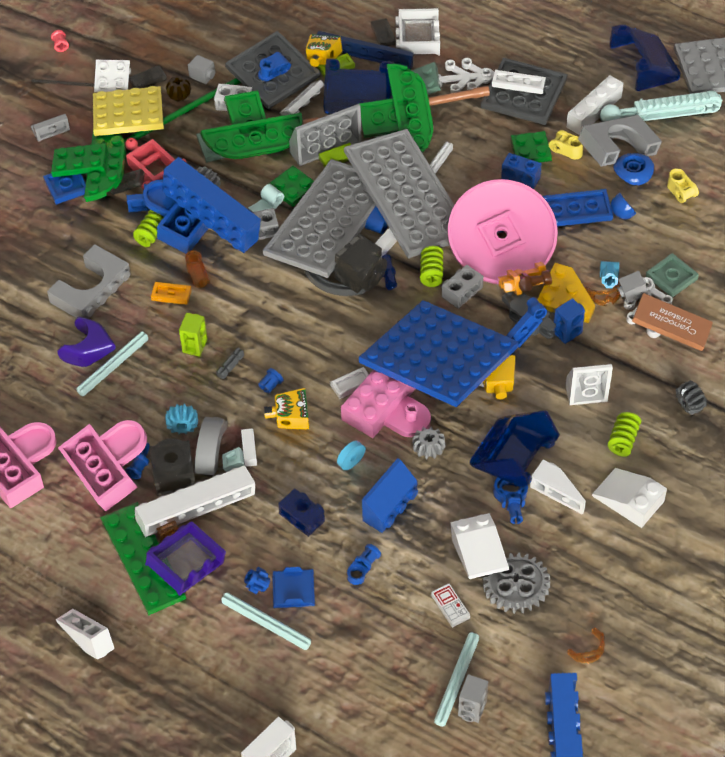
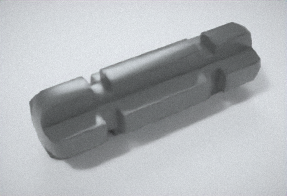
[216,348,244,379]

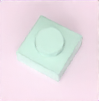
[222,447,244,472]

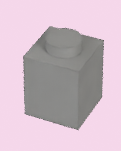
[188,55,216,84]
[617,271,648,303]

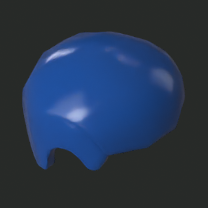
[611,192,636,219]

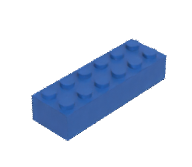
[163,157,261,253]

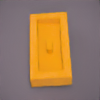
[151,282,192,305]

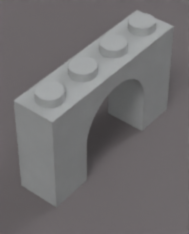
[578,115,662,167]
[47,244,131,319]

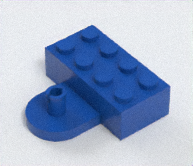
[143,180,209,255]

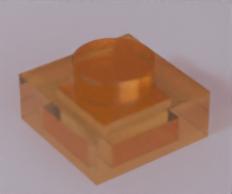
[156,520,178,543]

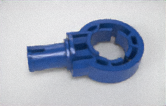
[493,473,528,524]

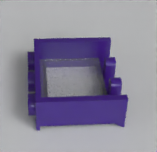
[145,521,226,596]

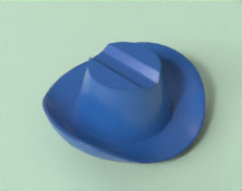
[613,153,654,185]

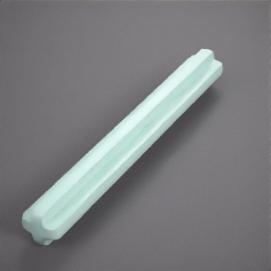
[76,331,148,396]
[221,593,311,650]
[434,632,479,727]

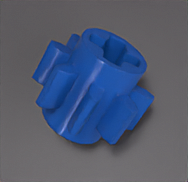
[244,567,270,594]

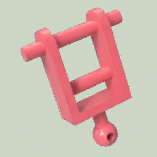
[125,138,187,190]

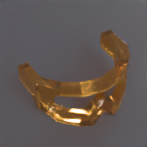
[585,281,620,306]
[567,627,605,663]

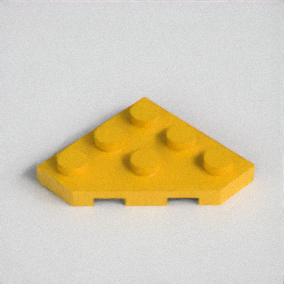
[537,263,595,323]

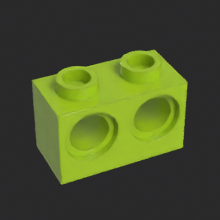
[179,313,208,357]

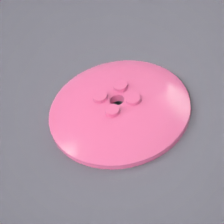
[448,179,557,284]

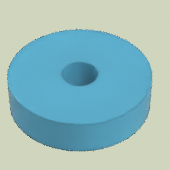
[337,440,366,470]

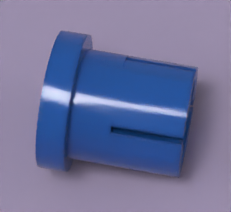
[258,368,284,394]

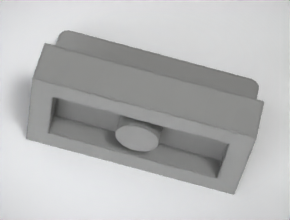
[31,114,70,141]

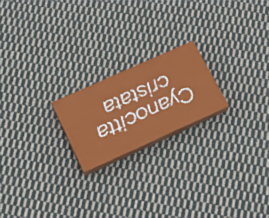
[632,293,713,351]

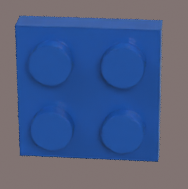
[43,173,86,204]

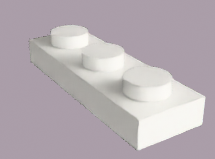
[492,70,546,94]
[280,80,324,116]

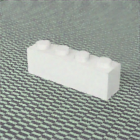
[566,75,623,135]

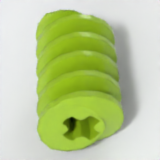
[133,210,164,247]
[420,246,443,287]
[608,412,642,457]

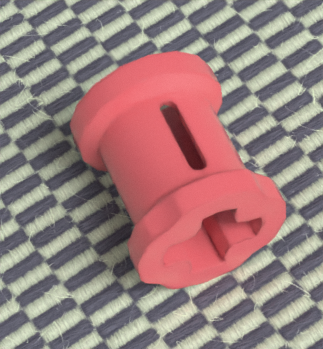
[51,30,69,52]

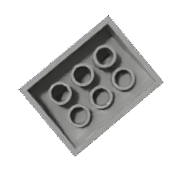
[289,104,362,166]

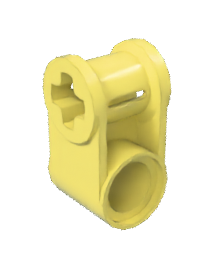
[549,130,583,160]
[667,169,699,203]

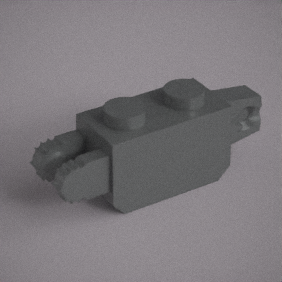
[502,291,556,339]

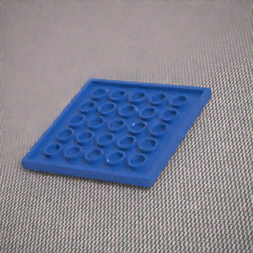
[359,300,518,407]

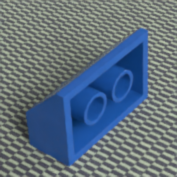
[362,458,418,533]

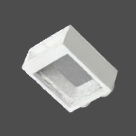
[241,717,296,757]

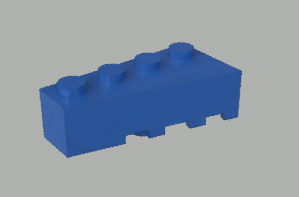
[545,673,583,757]

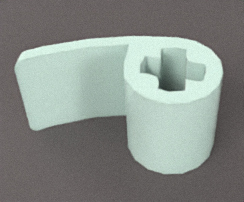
[248,184,284,212]

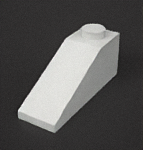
[530,460,586,514]
[56,609,114,660]

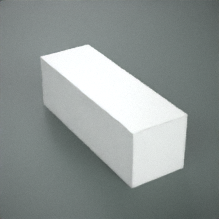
[371,228,397,260]
[241,429,257,467]

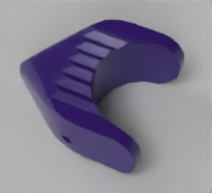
[58,316,116,367]

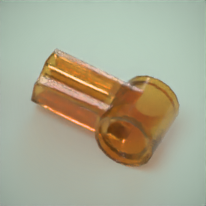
[185,250,210,289]

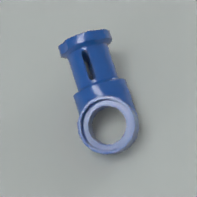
[125,443,150,480]
[347,544,381,585]

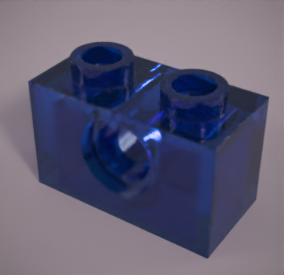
[278,488,325,537]

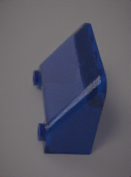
[610,25,681,91]
[323,59,394,115]
[469,410,560,486]

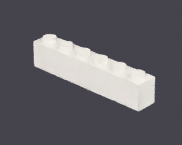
[135,465,255,537]

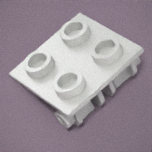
[94,60,131,93]

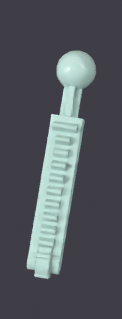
[600,91,722,122]

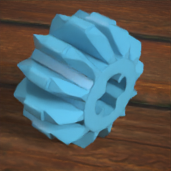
[165,404,198,435]

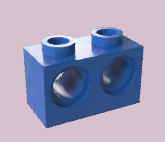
[501,153,542,189]
[554,298,585,344]

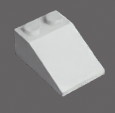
[566,364,613,405]
[592,468,667,528]
[450,513,509,579]

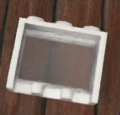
[396,8,440,56]

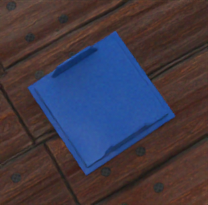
[273,567,315,608]

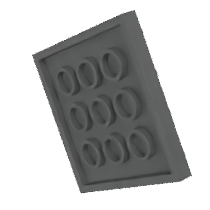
[225,31,321,110]
[481,58,568,125]

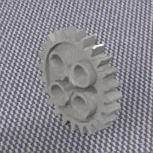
[483,552,550,614]

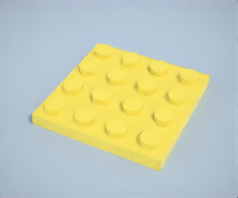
[93,86,164,136]

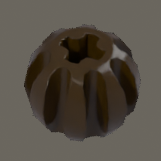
[166,76,191,102]

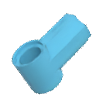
[600,261,620,289]

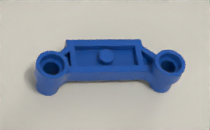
[506,297,547,348]

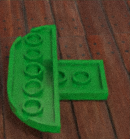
[360,64,433,153]
[200,90,302,159]
[51,131,126,202]

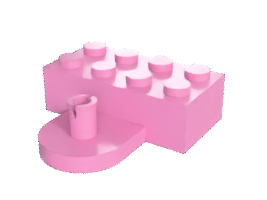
[341,370,431,438]
[58,420,147,512]
[0,422,56,509]

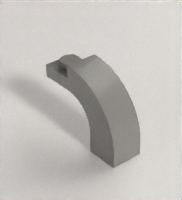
[194,417,228,475]

